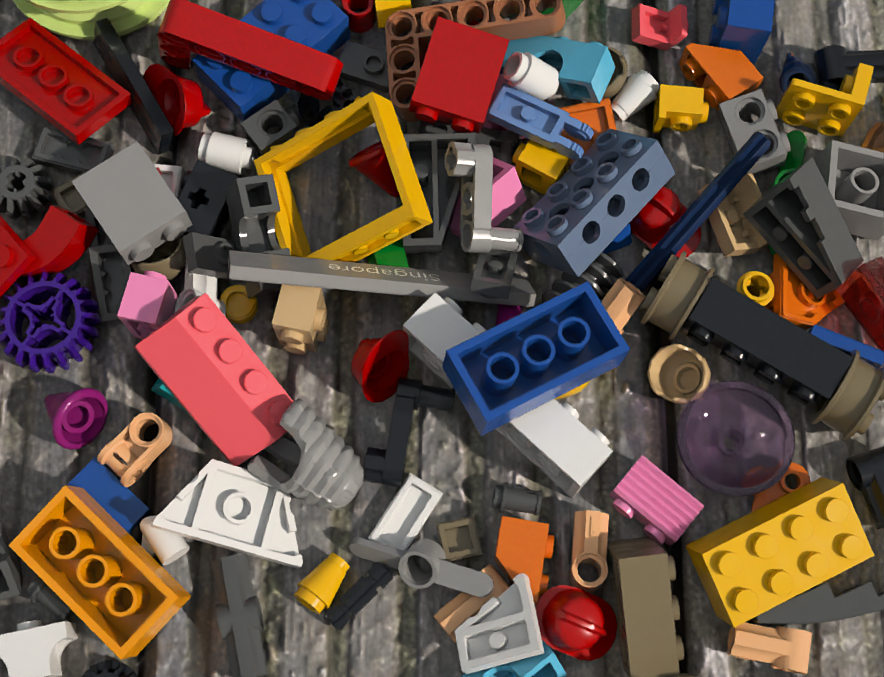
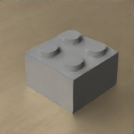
[815,140,884,241]

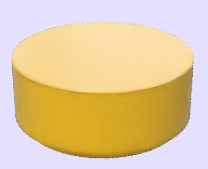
[220,285,258,324]

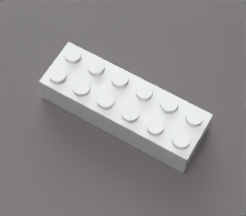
[403,292,613,498]

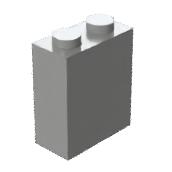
[71,141,193,265]

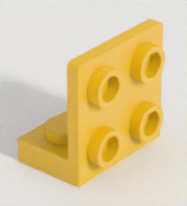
[776,63,874,137]

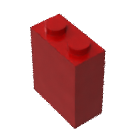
[409,16,510,134]

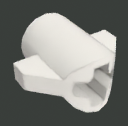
[140,515,190,566]

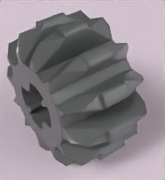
[0,157,55,221]

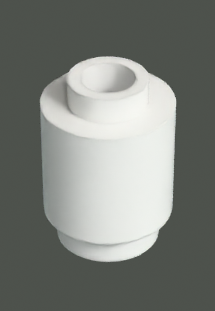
[503,52,559,101]
[198,132,255,175]

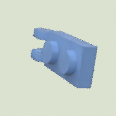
[486,83,594,160]

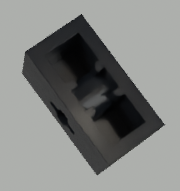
[178,160,239,238]

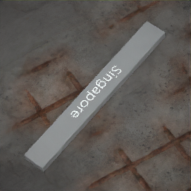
[228,250,537,307]

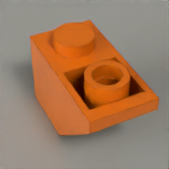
[678,43,764,112]
[494,516,555,605]

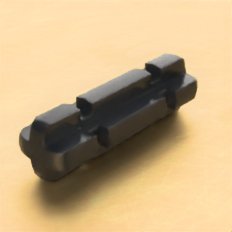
[325,562,393,630]

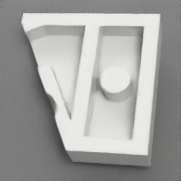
[455,573,544,674]

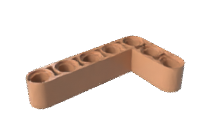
[385,0,566,122]

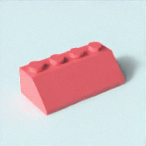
[133,292,294,466]

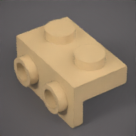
[698,173,769,257]

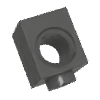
[240,99,301,157]

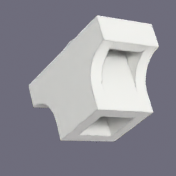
[0,620,78,677]

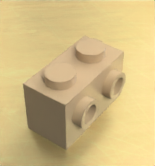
[271,284,330,355]

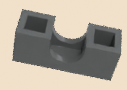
[224,174,291,299]

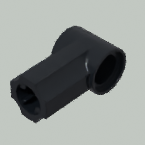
[813,45,884,91]
[846,446,884,530]

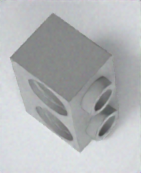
[719,89,791,176]

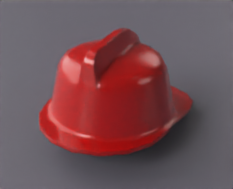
[143,63,211,135]
[629,187,701,257]
[351,329,409,403]
[535,585,617,661]

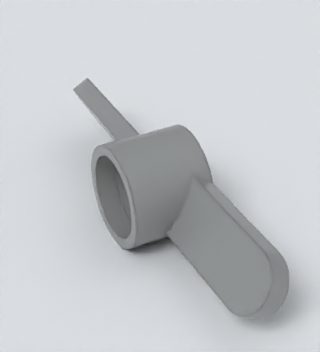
[349,537,494,597]

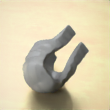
[247,398,364,511]

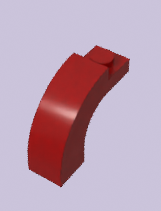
[20,205,99,278]

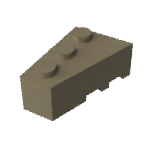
[607,537,684,677]

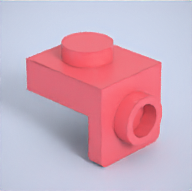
[631,3,689,51]

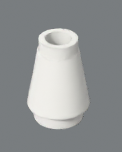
[611,70,660,123]

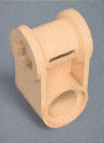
[97,412,173,487]

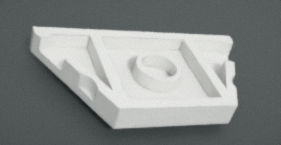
[151,459,303,569]

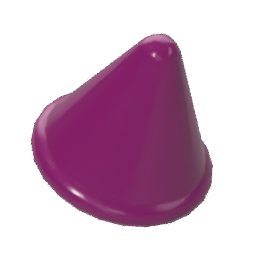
[44,388,108,450]

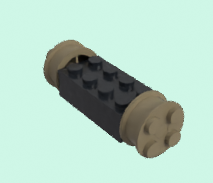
[638,251,884,441]

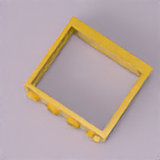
[254,92,433,262]

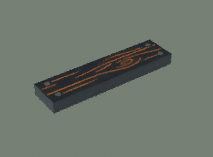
[93,18,174,155]

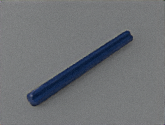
[625,131,771,292]

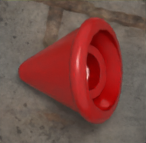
[348,141,400,198]

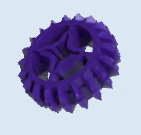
[0,272,101,374]

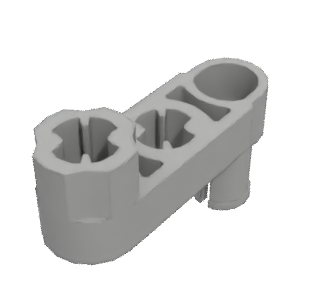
[444,141,524,253]

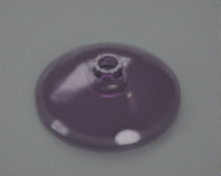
[676,380,795,497]

